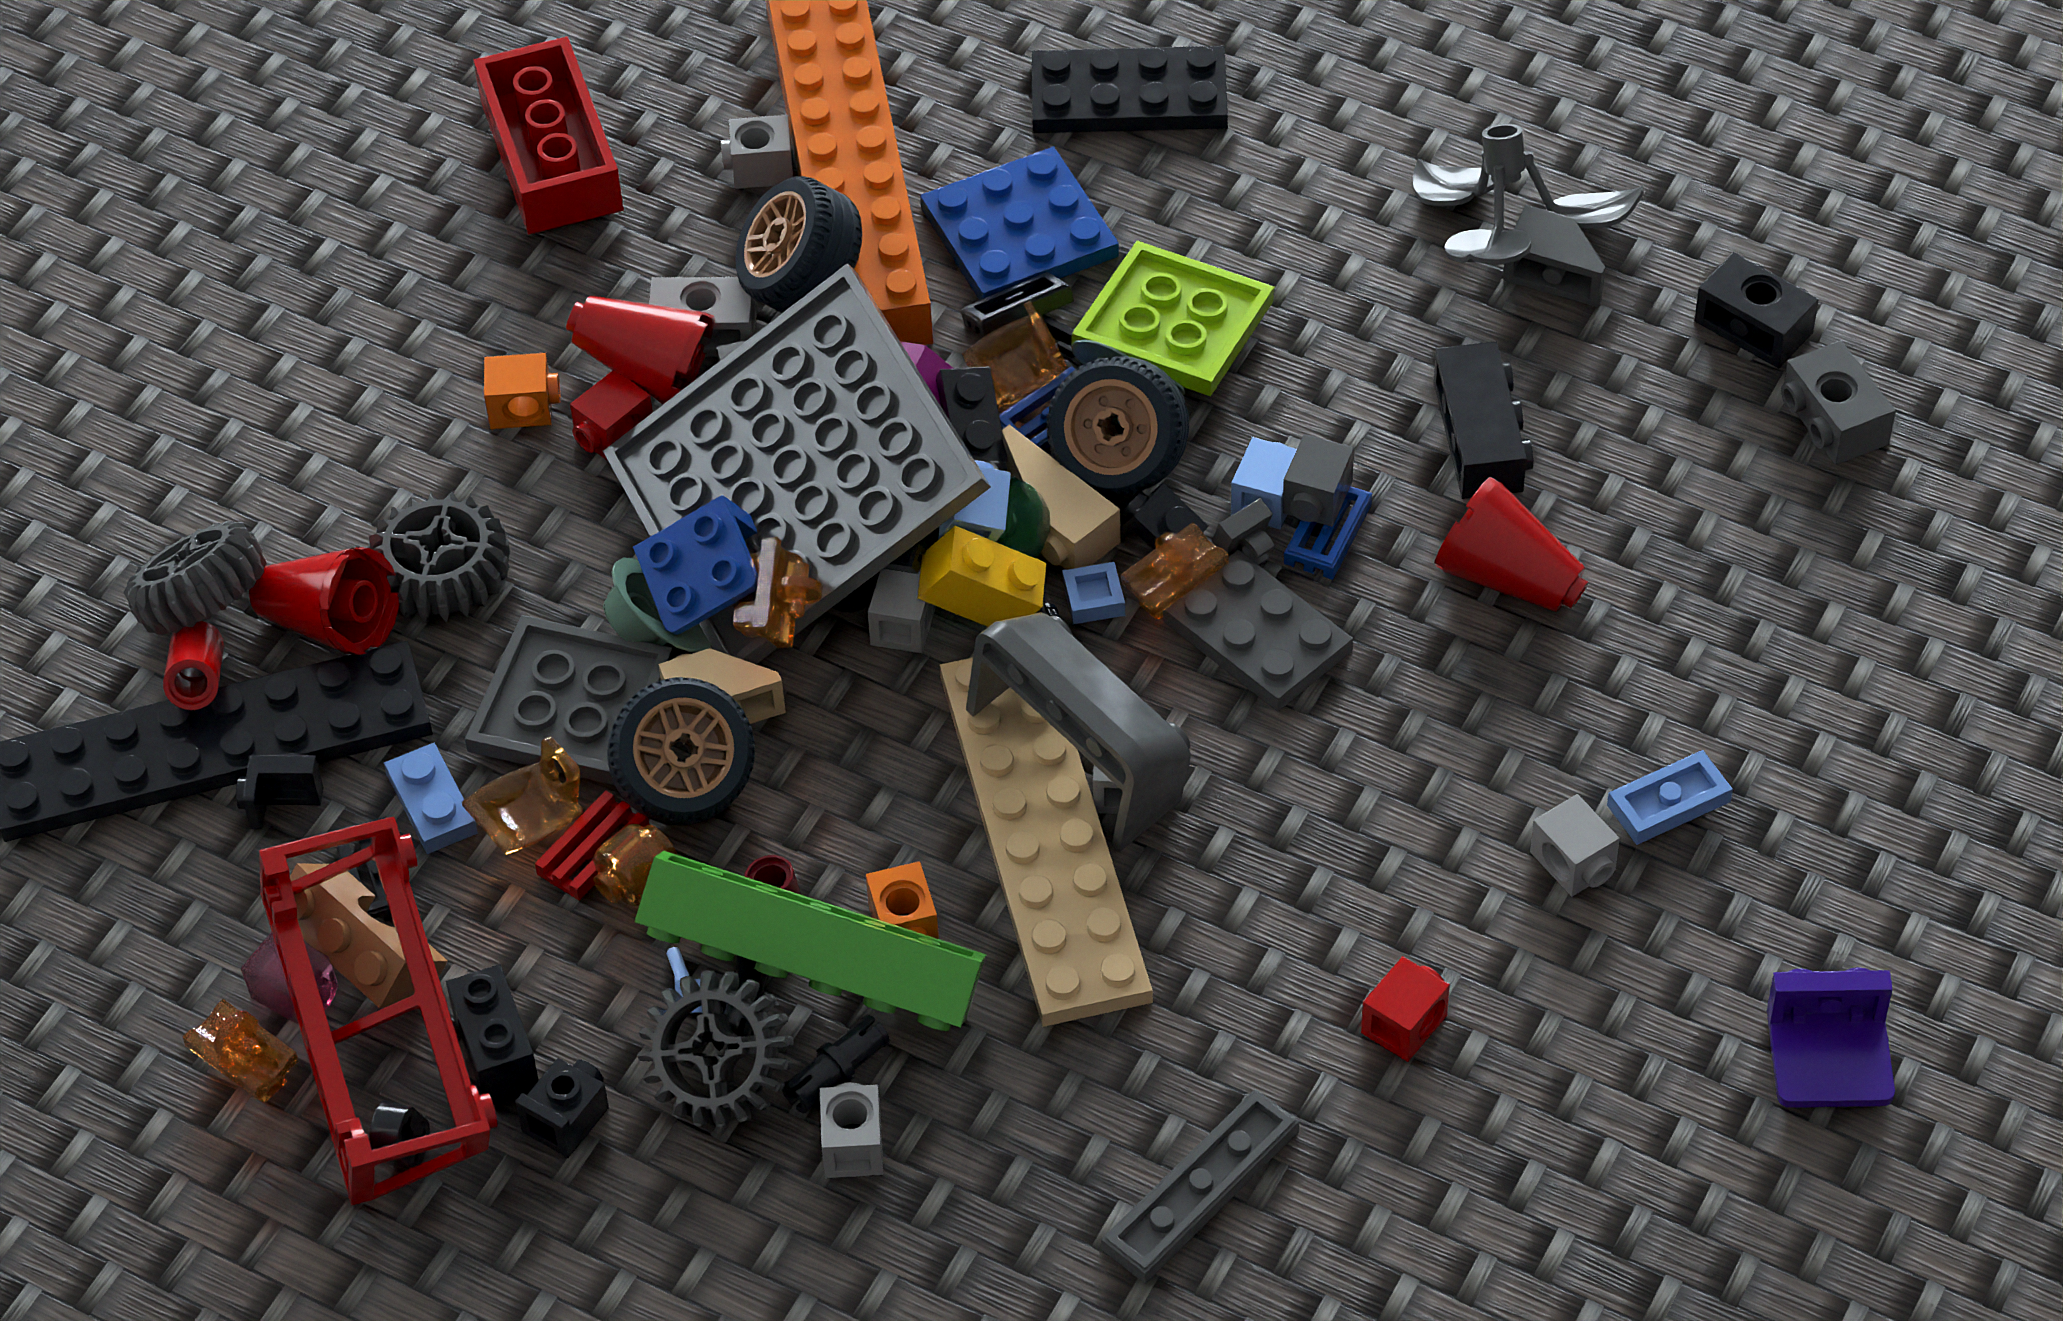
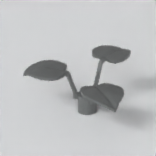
[1413,124,1643,265]

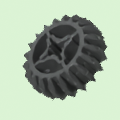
[368,492,511,623]
[123,521,267,635]
[637,971,794,1127]

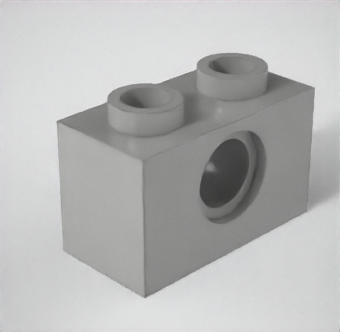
[649,277,757,357]

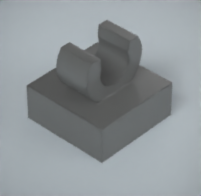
[1209,498,1275,566]

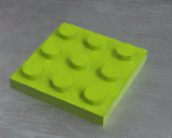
[1071,241,1274,396]

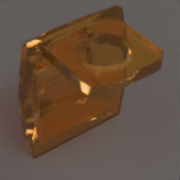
[962,300,1068,409]
[462,736,583,855]

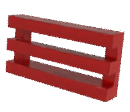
[535,790,650,901]

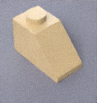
[658,648,786,745]

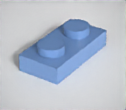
[384,743,478,854]
[1607,750,1733,845]

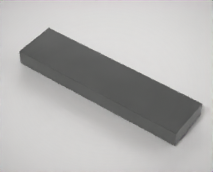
[1101,1089,1300,1284]

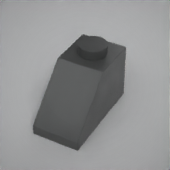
[1503,205,1605,308]

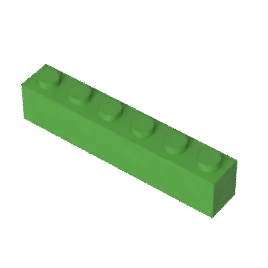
[634,851,986,1031]

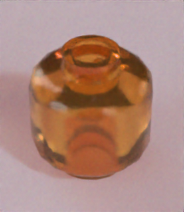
[593,824,677,906]

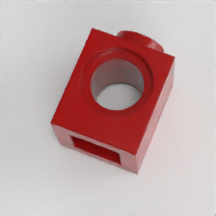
[570,370,653,461]
[1361,956,1450,1062]

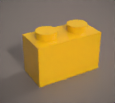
[917,526,1046,627]

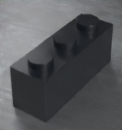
[1434,341,1534,499]

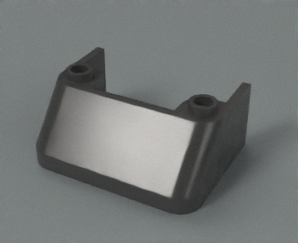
[966,613,1191,852]

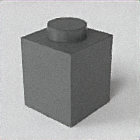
[1283,434,1354,527]

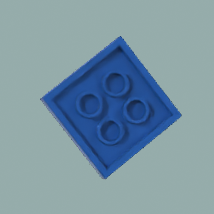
[920,146,1119,300]

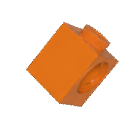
[484,353,561,429]
[866,861,939,939]

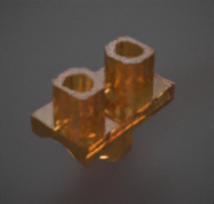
[1121,522,1229,620]
[733,536,823,648]
[182,999,299,1102]

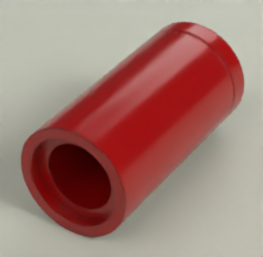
[163,621,224,710]

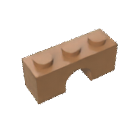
[290,863,448,1008]

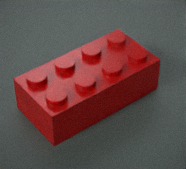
[473,36,624,235]

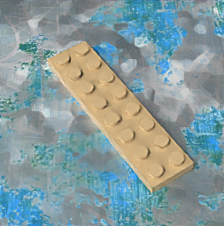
[940,658,1153,1027]

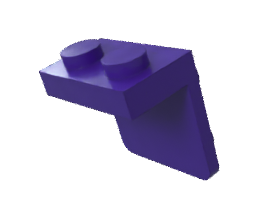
[1767,968,1895,1108]

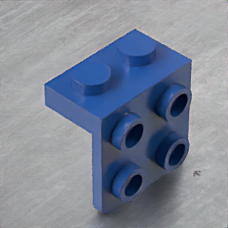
[633,495,760,635]

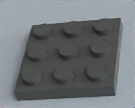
[465,615,674,785]

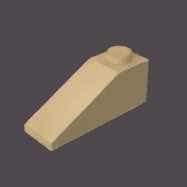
[1002,425,1121,570]

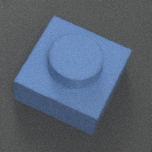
[1062,562,1125,624]

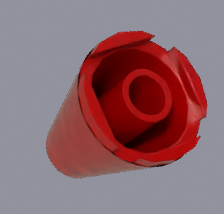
[566,295,715,405]
[1434,477,1589,612]
[249,547,399,655]

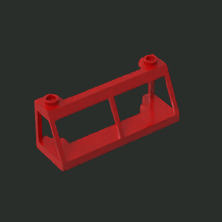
[259,816,497,1206]

